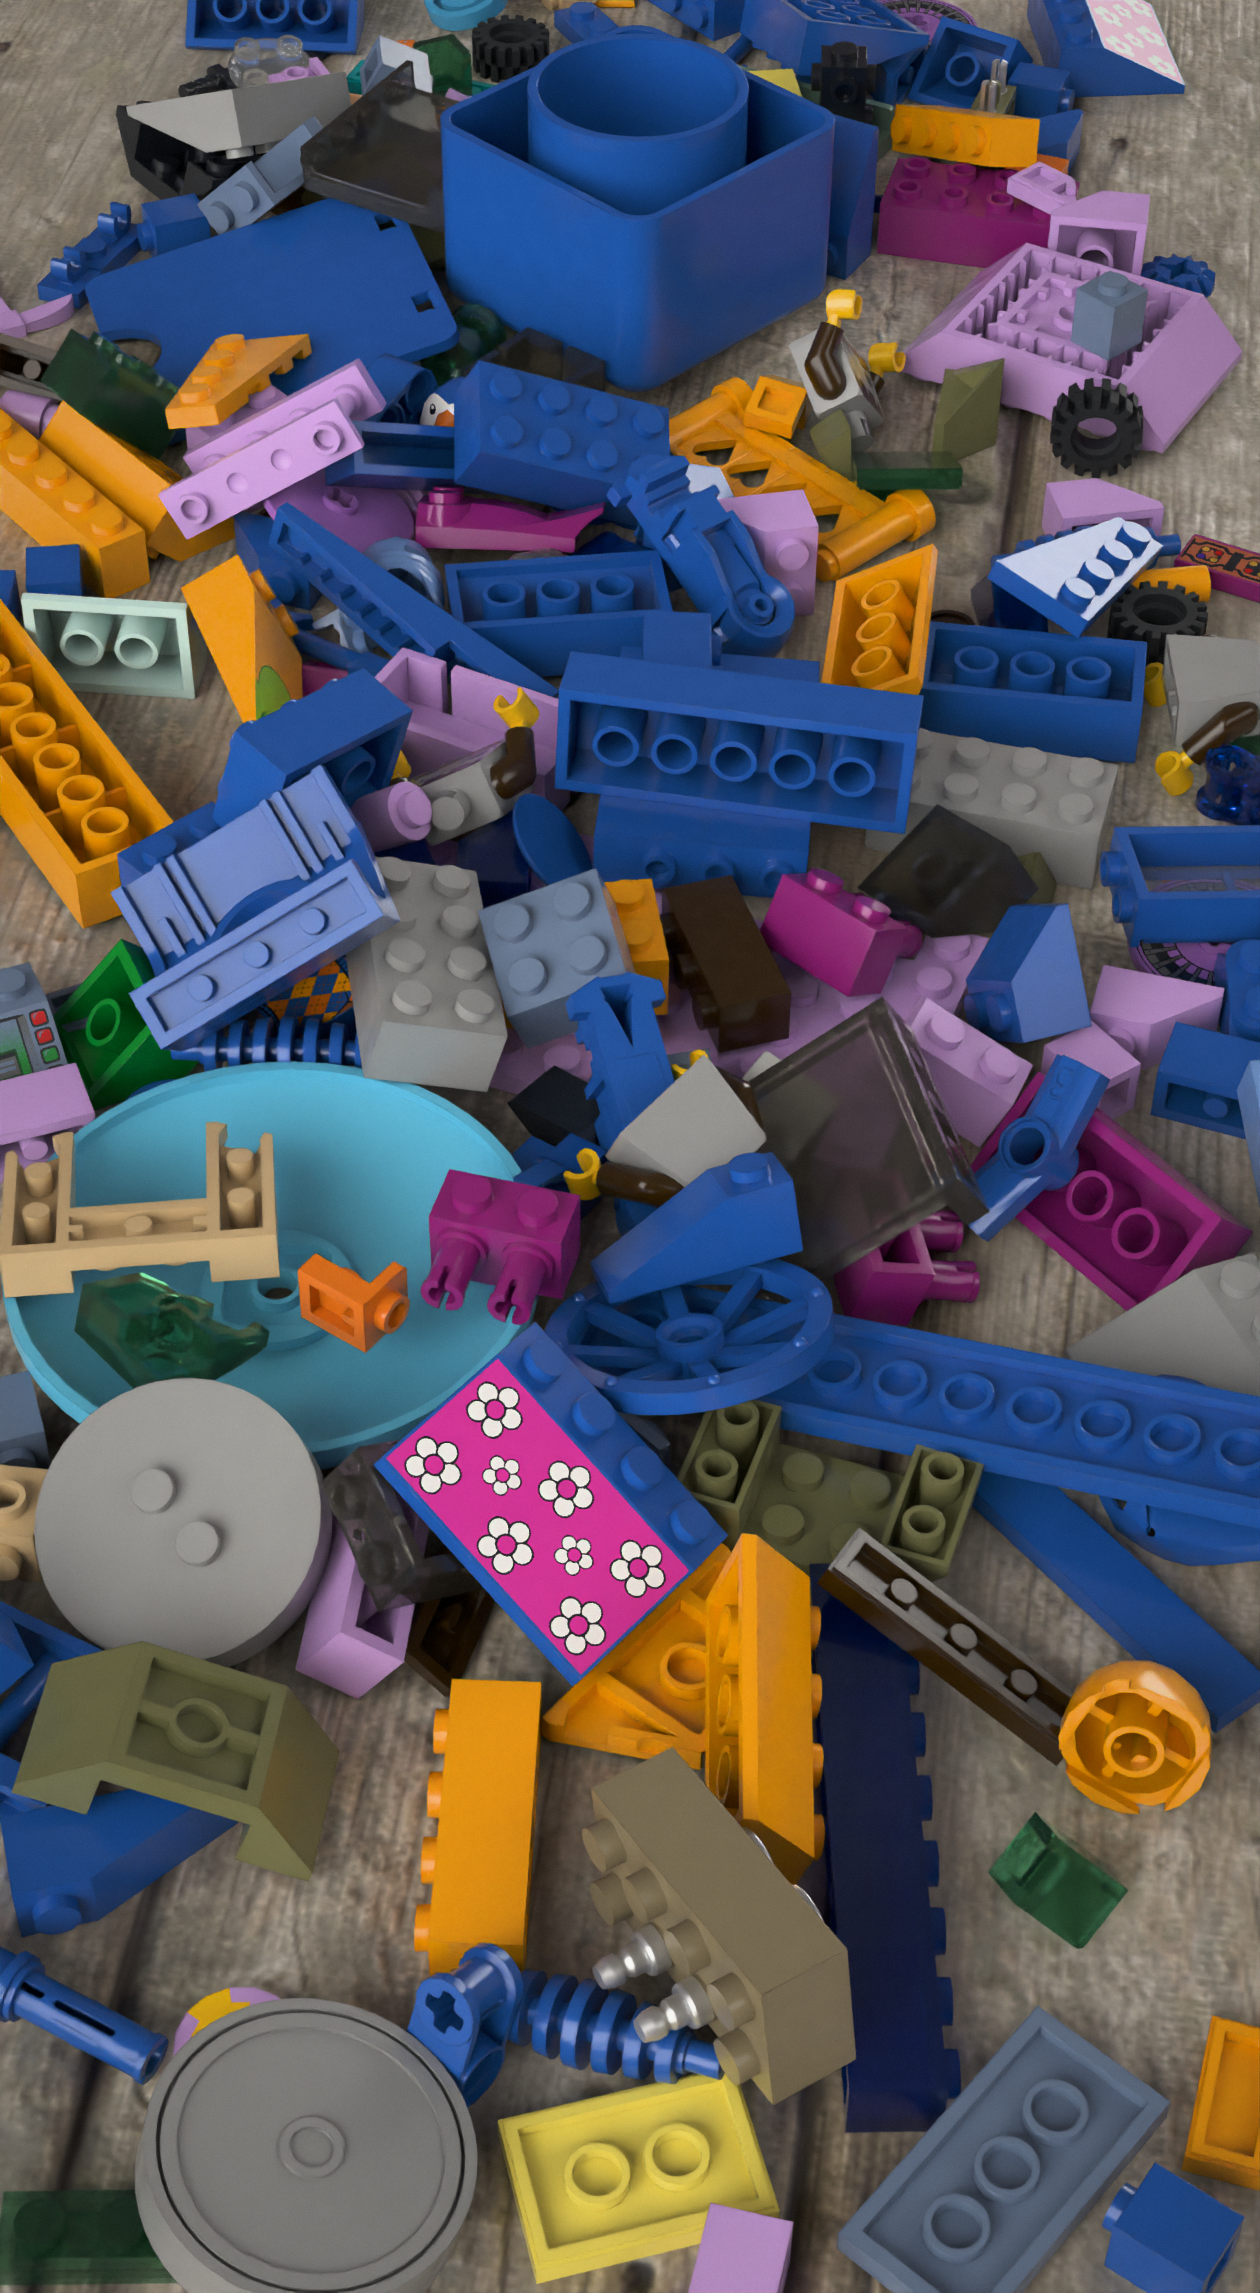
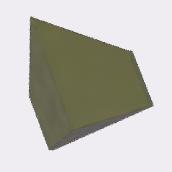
[931,358,1004,467]

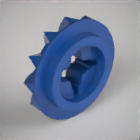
[1141,253,1216,298]

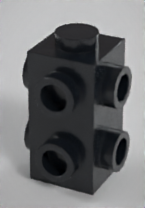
[811,42,876,125]

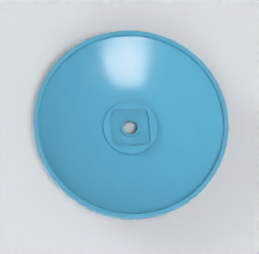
[1,1061,540,1469]

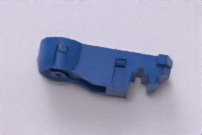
[606,455,795,658]
[565,971,675,1237]

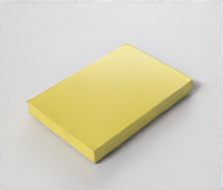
[498,2073,780,2284]

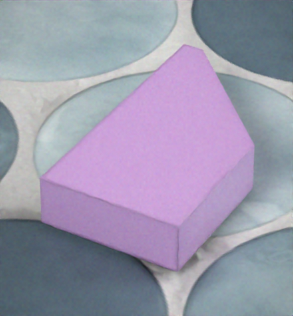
[1007,161,1076,215]

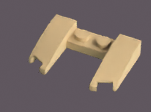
[0,1122,280,1298]

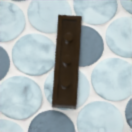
[817,1527,1074,1766]

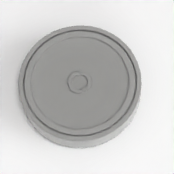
[34,1378,332,1667]
[135,1998,478,2293]

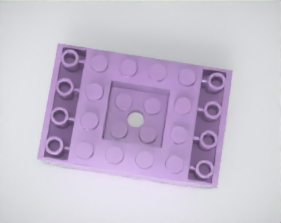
[901,243,1242,453]

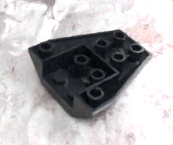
[116,100,339,201]

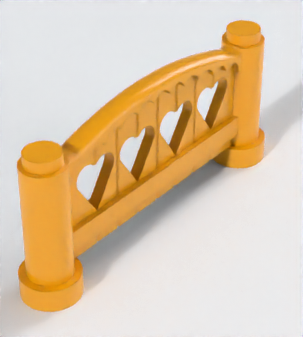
[669,377,936,582]

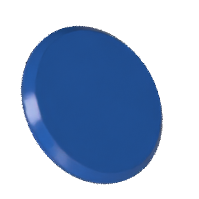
[512,793,593,886]

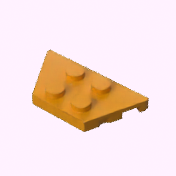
[541,1543,731,1770]

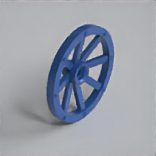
[544,1259,835,1415]

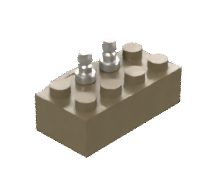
[582,1747,856,2105]

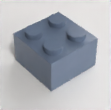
[478,868,636,1049]

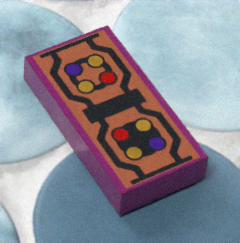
[1174,534,1260,603]

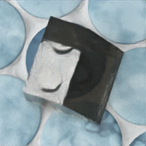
[857,804,1039,938]

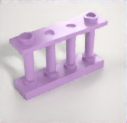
[158,358,387,540]

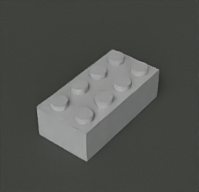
[865,728,1119,890]
[346,857,508,1092]

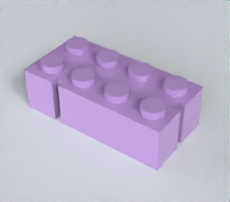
[374,647,577,815]

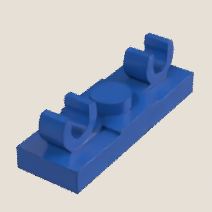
[37,202,141,309]

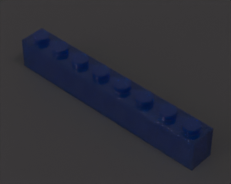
[808,1563,961,2133]

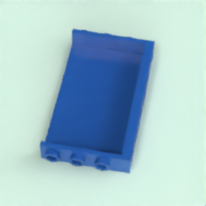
[593,645,820,898]

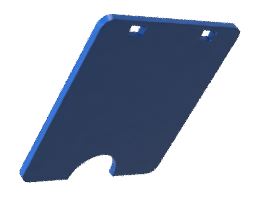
[85,183,459,450]

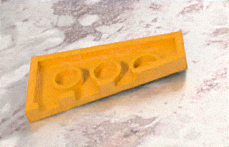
[165,334,312,429]

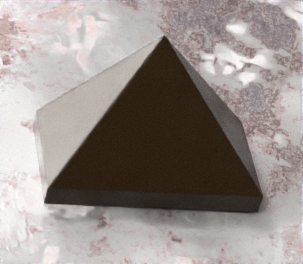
[404,1544,496,1697]

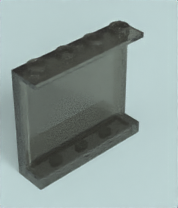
[300,60,460,234]
[748,996,990,1304]

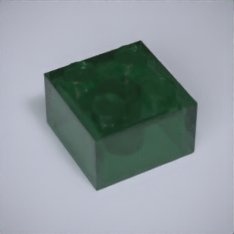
[40,328,179,460]

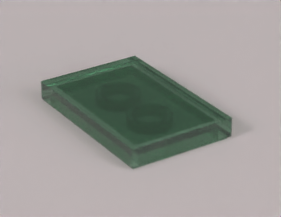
[851,451,963,490]

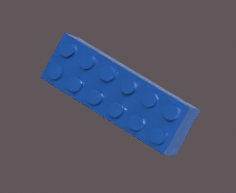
[555,651,924,834]

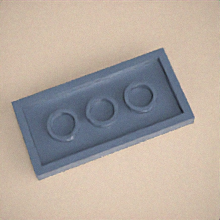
[837,2006,1170,2293]

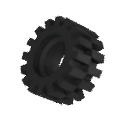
[472,15,550,83]
[1050,378,1143,478]
[1107,581,1208,666]

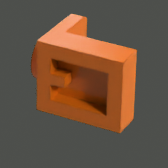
[298,1253,410,1353]

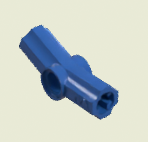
[949,1054,1110,1242]

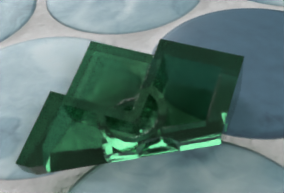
[74,1272,270,1389]

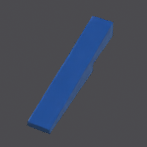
[268,502,559,698]

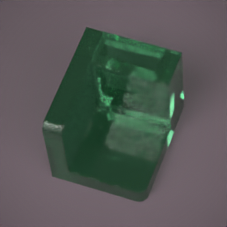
[413,34,472,102]
[988,1812,1129,1949]

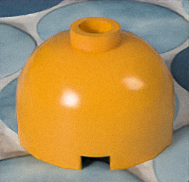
[1058,1659,1212,1814]

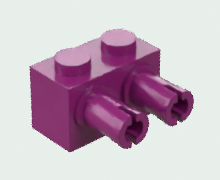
[760,868,923,997]
[420,1169,581,1325]
[817,1170,980,1326]

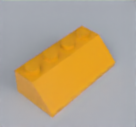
[39,400,235,562]
[821,543,938,695]
[705,1533,825,1885]

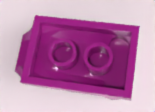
[415,485,605,552]

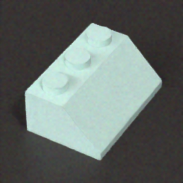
[21,592,208,699]

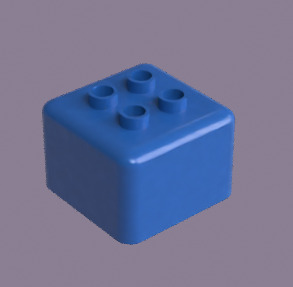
[440,25,835,393]

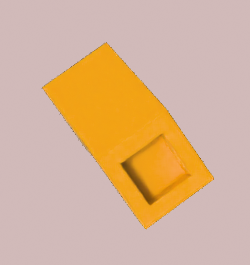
[743,374,813,439]

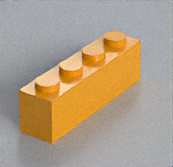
[890,104,1040,168]
[414,1679,542,1976]

